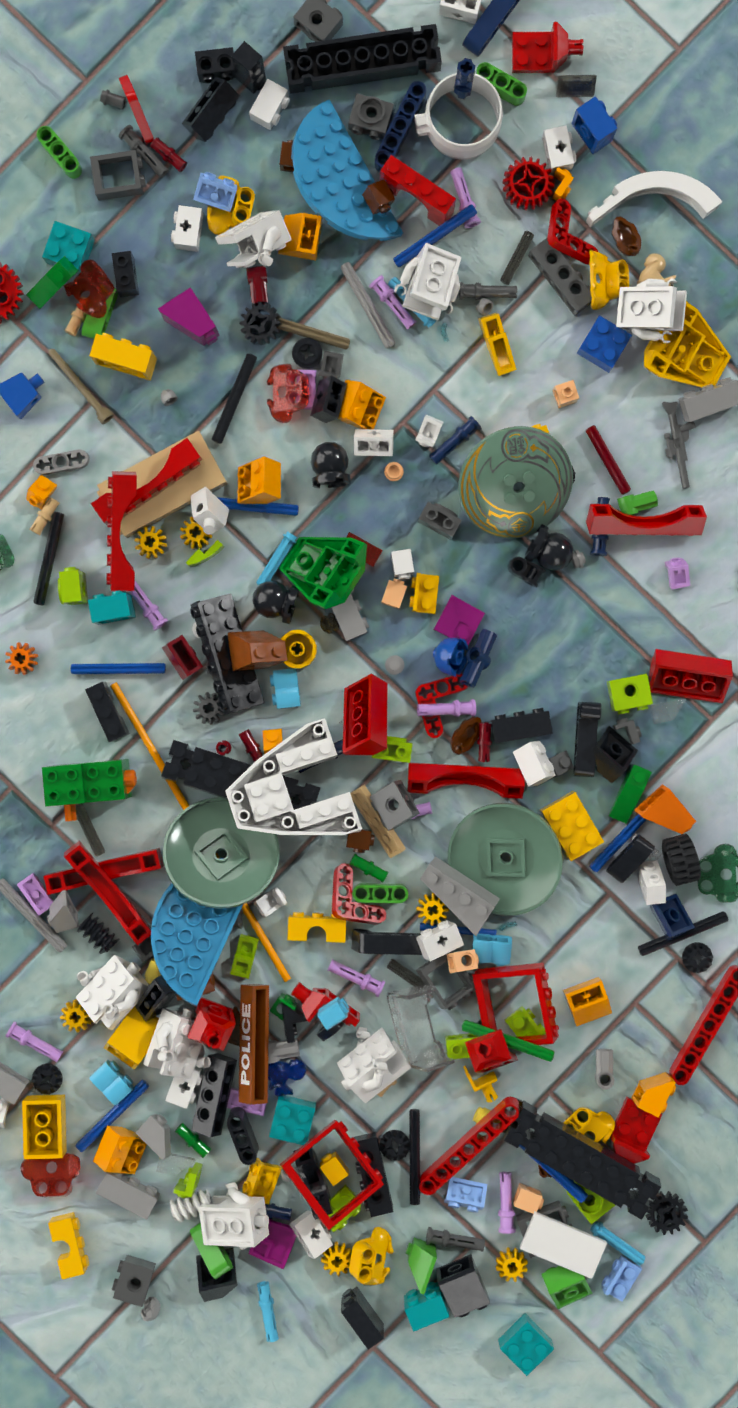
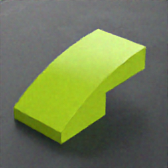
[186,540,225,567]
[230,934,259,979]

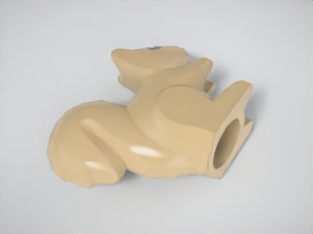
[637,253,676,286]

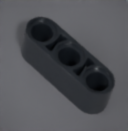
[606,835,655,883]
[227,1107,259,1165]

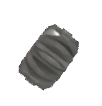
[193,692,224,725]

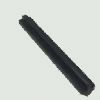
[212,353,257,444]
[33,512,64,606]
[638,911,729,956]
[409,1109,420,1205]

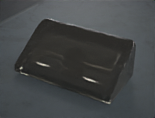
[556,75,597,97]

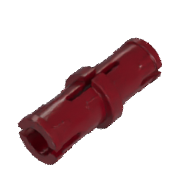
[150,137,187,172]
[477,722,492,762]
[238,729,263,762]
[216,740,232,756]

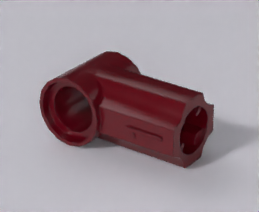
[246,266,268,306]

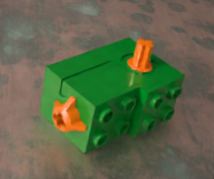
[42,759,137,821]

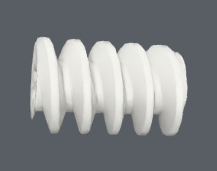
[170,1189,213,1223]

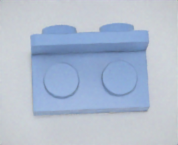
[193,172,237,212]
[444,1177,488,1212]
[602,1255,642,1302]

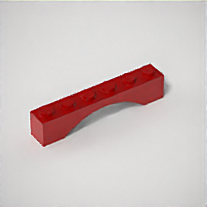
[91,438,202,525]
[106,471,137,591]
[586,504,707,536]
[407,763,525,799]
[64,840,151,945]
[43,847,164,895]

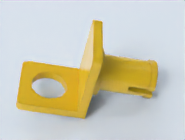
[463,1065,498,1103]

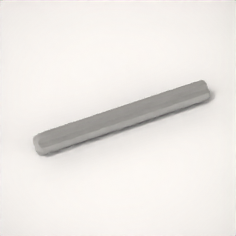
[341,262,395,349]
[0,878,67,952]

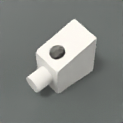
[191,486,229,534]

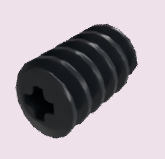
[77,912,120,954]

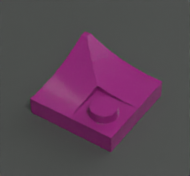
[433,595,485,645]
[248,1219,297,1269]

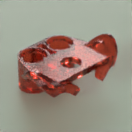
[64,259,114,318]
[267,364,309,423]
[20,1153,80,1198]

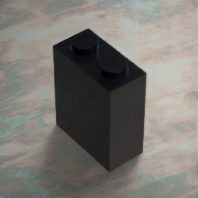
[341,1287,384,1350]

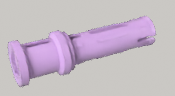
[450,168,481,228]
[369,275,417,330]
[129,581,168,631]
[417,699,476,717]
[327,959,385,997]
[5,1021,63,1062]
[498,1172,516,1234]

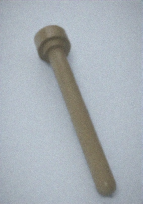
[49,349,114,424]

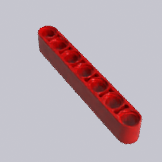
[669,965,738,1085]
[419,1096,519,1195]

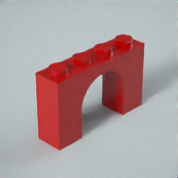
[380,155,456,226]

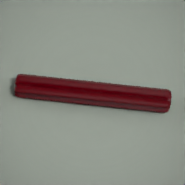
[586,425,631,495]

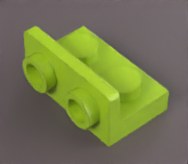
[504,1006,546,1037]
[173,1162,203,1198]
[328,1184,361,1233]

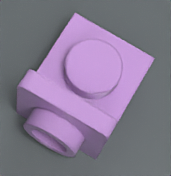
[665,557,690,590]

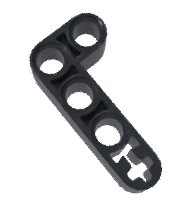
[573,702,601,777]
[351,929,422,955]

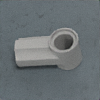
[268,1039,300,1064]
[595,1049,614,1089]

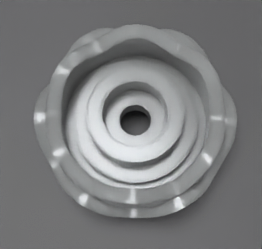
[141,1297,160,1321]

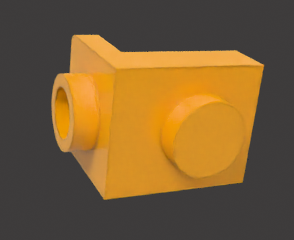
[552,167,574,201]
[26,475,57,510]
[263,729,283,755]

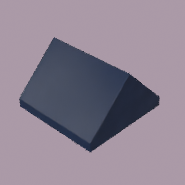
[650,894,695,941]

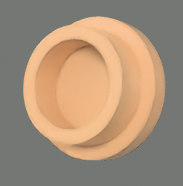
[384,462,404,481]

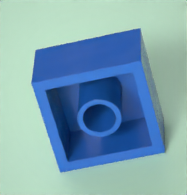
[571,96,617,154]
[577,315,632,373]

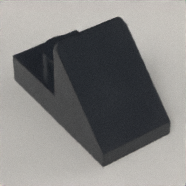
[281,1002,307,1043]

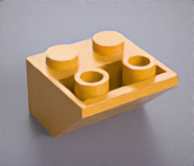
[278,213,323,261]
[338,380,386,429]
[237,456,281,504]
[563,977,612,1027]
[631,1072,676,1118]
[93,1125,147,1174]

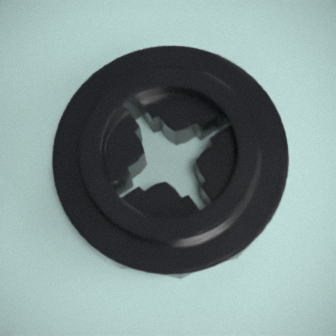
[292,338,322,369]
[682,942,714,973]
[32,1063,63,1095]
[380,1130,410,1161]

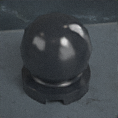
[310,442,351,488]
[524,524,573,571]
[252,580,299,624]

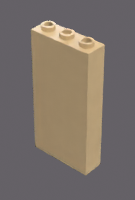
[97,431,228,538]

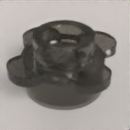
[320,613,339,634]

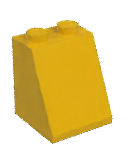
[104,1005,159,1070]

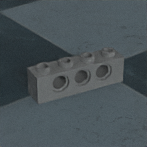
[528,238,592,316]

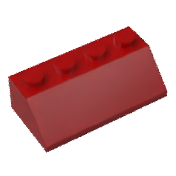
[649,649,733,703]
[343,674,388,755]

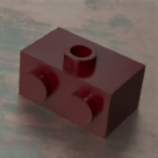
[162,635,203,680]

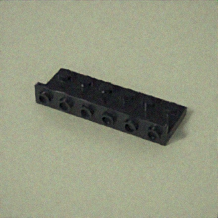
[190,594,264,715]

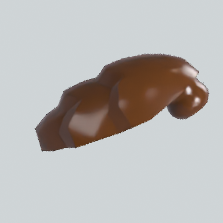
[611,216,641,256]
[450,716,482,755]

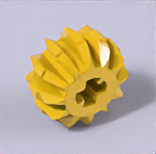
[180,517,213,549]
[134,526,167,559]
[416,892,449,926]
[60,999,92,1033]
[321,1241,351,1277]
[495,1247,528,1282]

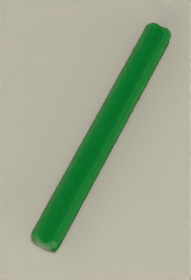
[462,1020,555,1062]

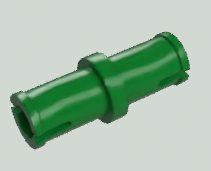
[349,854,388,883]
[175,1123,211,1158]

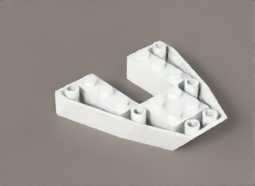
[225,718,362,835]

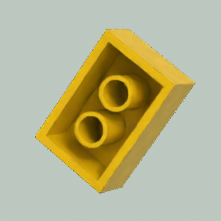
[89,333,157,381]
[540,791,604,861]
[22,1094,67,1159]

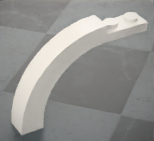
[586,171,722,227]

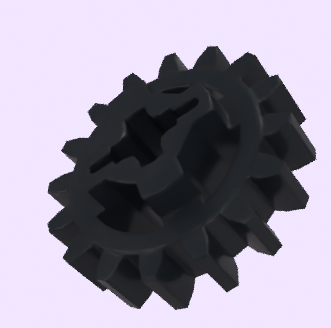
[239,302,282,345]
[645,1191,688,1235]

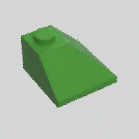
[405,1237,437,1295]
[541,1266,593,1309]

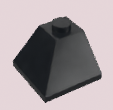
[593,726,638,784]
[196,1248,238,1302]

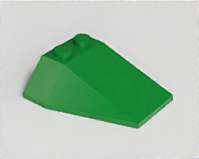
[279,537,367,609]

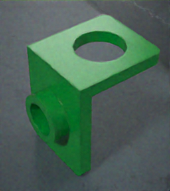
[270,993,297,1021]

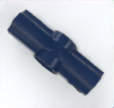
[454,58,475,99]
[460,629,497,688]

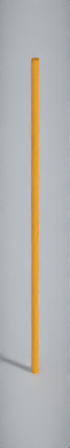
[110,682,291,982]

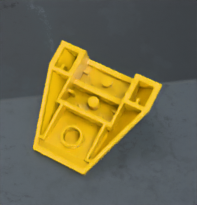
[644,301,731,388]

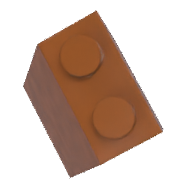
[228,630,287,671]

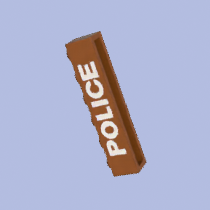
[239,984,269,1105]

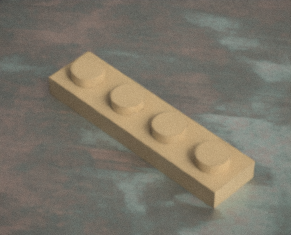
[350,784,406,858]

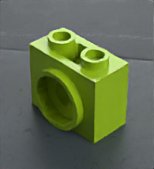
[58,567,88,605]
[606,674,653,714]
[372,736,413,763]
[566,1181,615,1224]

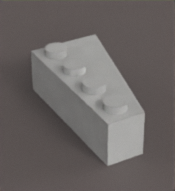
[420,856,500,936]

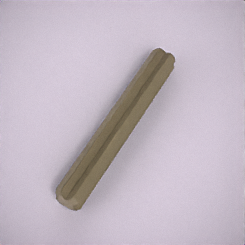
[277,318,350,349]

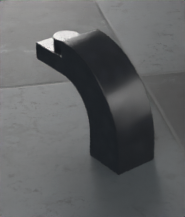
[293,1147,333,1220]

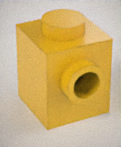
[320,1151,349,1186]

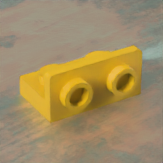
[409,573,439,614]
[242,1158,282,1205]

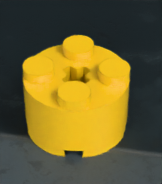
[281,630,317,669]

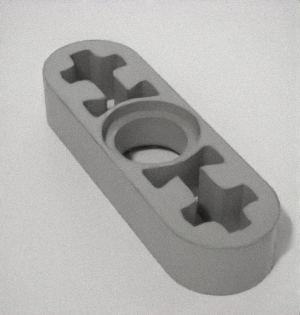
[33,449,90,475]

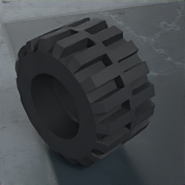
[662,833,701,886]

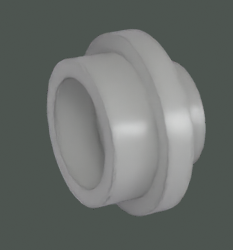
[572,550,586,569]
[385,655,404,675]

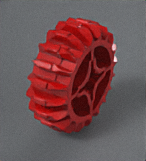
[502,156,554,211]

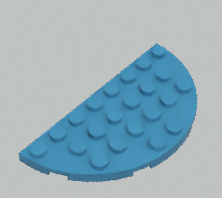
[291,99,403,241]
[151,858,243,1007]

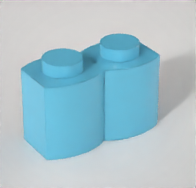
[270,668,301,709]
[472,933,512,966]
[317,997,349,1030]
[89,1059,134,1106]

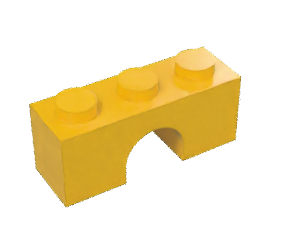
[287,912,346,943]
[48,1212,89,1280]

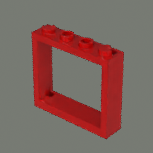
[472,963,559,1045]
[279,1120,384,1230]

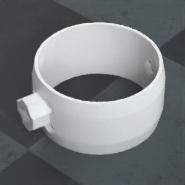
[414,73,503,160]

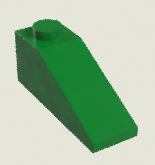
[26,256,79,309]
[608,763,652,824]

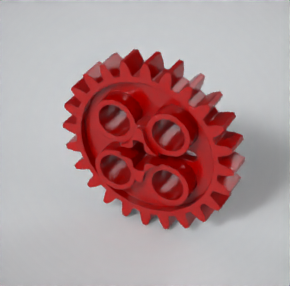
[0,262,24,324]

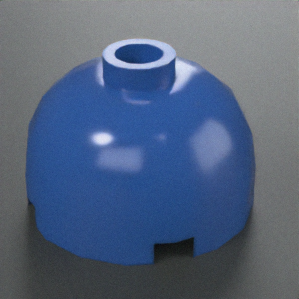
[433,637,468,677]

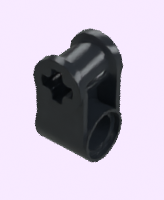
[508,557,546,588]

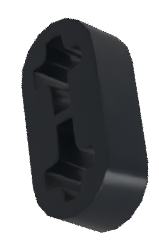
[316,1021,344,1041]

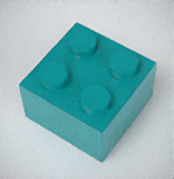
[42,221,95,276]
[88,590,136,625]
[269,1094,316,1145]
[404,1282,450,1332]
[498,1313,554,1376]

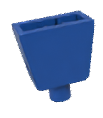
[0,373,45,419]

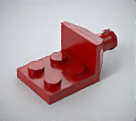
[512,22,584,73]
[291,982,360,1027]
[187,997,236,1051]
[465,1029,518,1073]
[610,1097,663,1164]

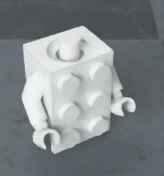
[215,210,292,268]
[394,243,461,321]
[616,279,687,344]
[75,955,149,1030]
[143,1008,211,1079]
[337,1027,411,1104]
[198,1182,269,1250]

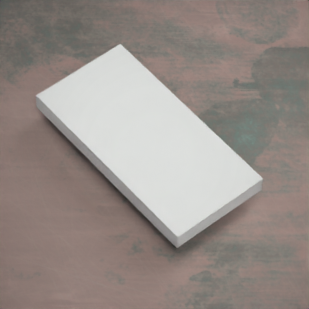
[520,1211,607,1279]

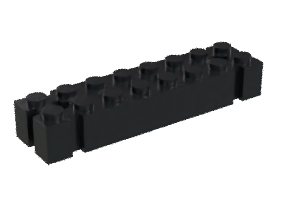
[283,24,442,94]
[161,740,321,810]
[504,1100,661,1220]

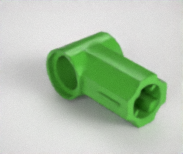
[617,490,658,515]

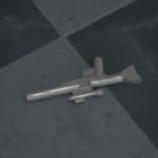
[662,402,696,489]

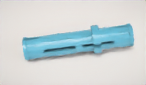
[257,1281,279,1342]

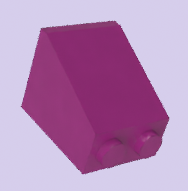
[158,287,220,346]

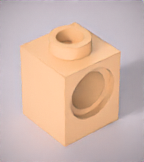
[552,380,579,408]
[381,578,407,609]
[446,949,479,973]
[513,1183,544,1214]

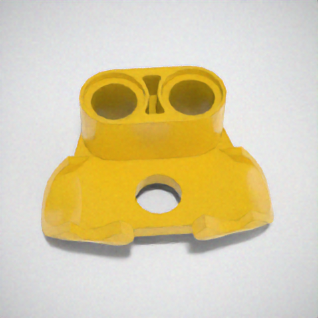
[207,175,255,235]
[589,250,629,310]
[563,1107,615,1143]
[349,1227,394,1285]

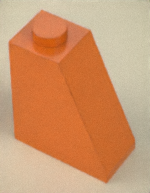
[634,785,697,834]

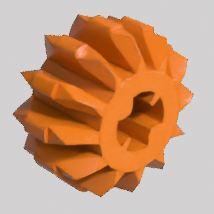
[5,642,39,675]

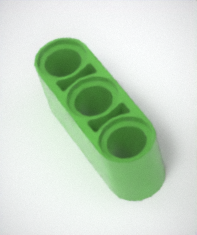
[476,62,527,106]
[37,126,82,179]
[82,283,118,339]
[353,883,408,903]
[190,1222,233,1279]

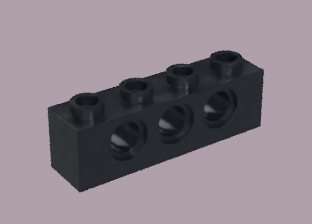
[192,1053,237,1138]
[354,1132,394,1217]

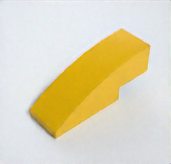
[478,312,517,376]

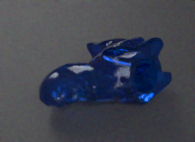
[268,1059,307,1097]

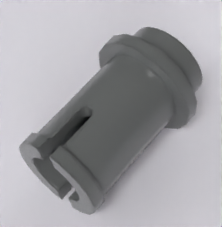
[100,89,126,109]

